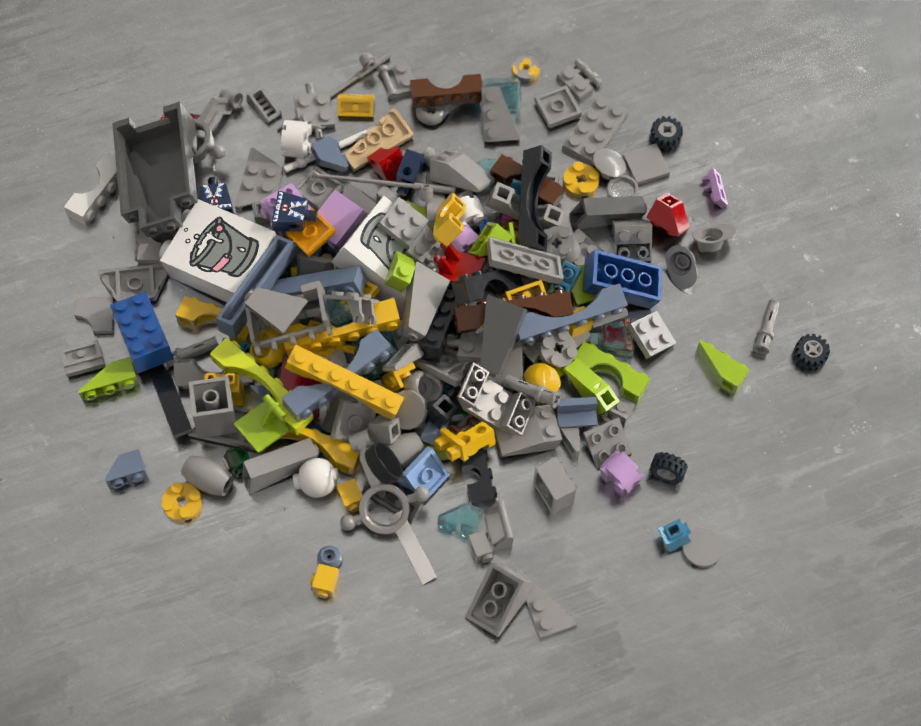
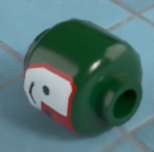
[223,446,250,477]

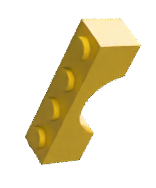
[433,193,466,247]
[175,296,250,344]

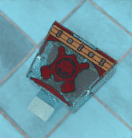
[590,318,634,358]

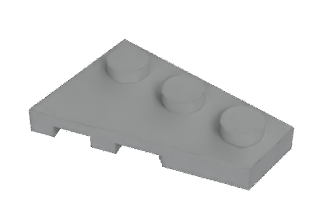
[481,86,520,142]

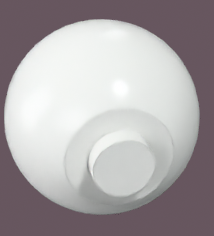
[293,458,339,498]

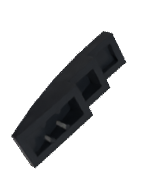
[150,369,193,438]

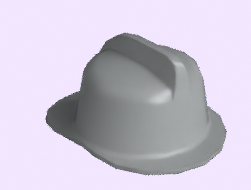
[692,223,737,252]
[665,245,698,289]

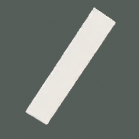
[388,510,437,585]

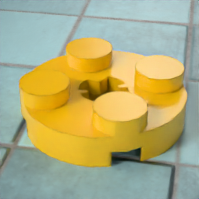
[563,162,599,198]
[162,482,202,523]

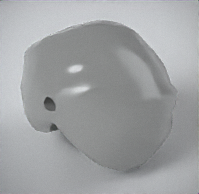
[402,371,443,410]

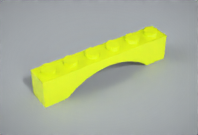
[210,337,313,435]

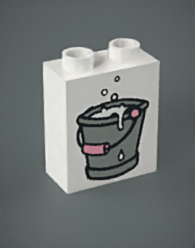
[331,196,446,319]
[159,199,276,302]

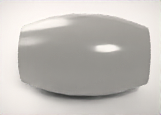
[379,431,425,469]
[181,455,234,496]

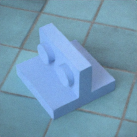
[397,446,450,497]

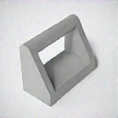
[484,500,514,551]

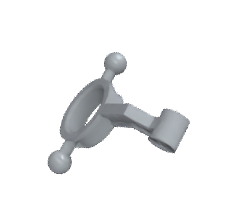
[193,87,243,163]
[340,429,430,534]

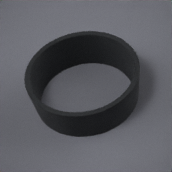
[365,441,403,484]

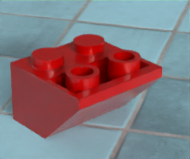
[646,193,690,237]

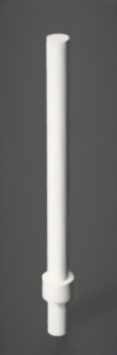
[283,125,376,173]

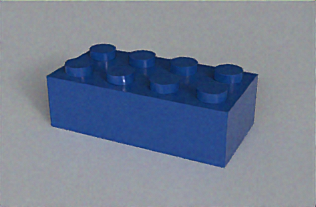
[583,249,662,309]
[110,291,174,373]

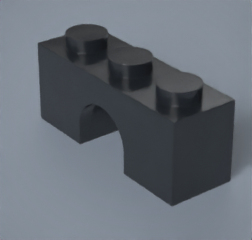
[426,374,467,430]
[459,447,497,510]

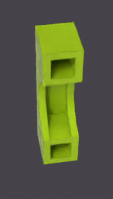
[572,341,650,404]

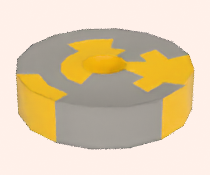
[512,55,540,83]

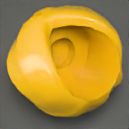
[250,328,287,369]
[523,363,561,405]

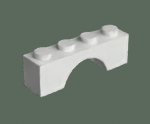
[64,152,118,226]

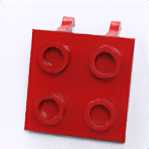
[433,243,486,283]

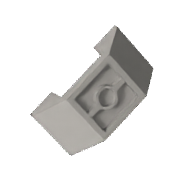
[457,362,536,436]

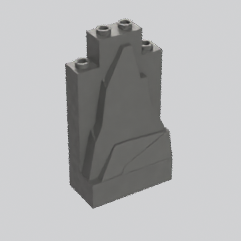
[112,101,198,237]

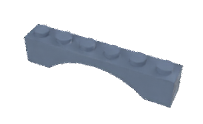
[516,284,628,344]
[282,329,391,422]

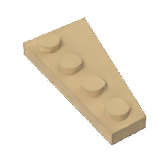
[345,107,414,172]

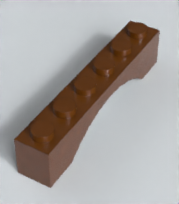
[453,290,573,334]

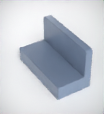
[556,397,598,428]

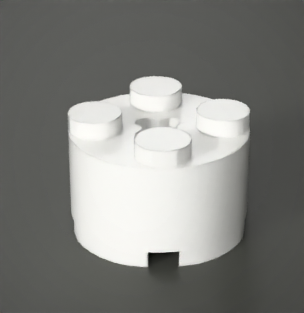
[281,120,312,158]
[459,195,487,230]

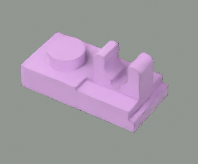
[701,168,728,208]

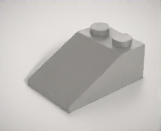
[430,149,495,193]
[493,405,562,457]
[465,562,534,637]

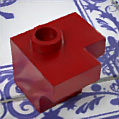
[367,146,403,182]

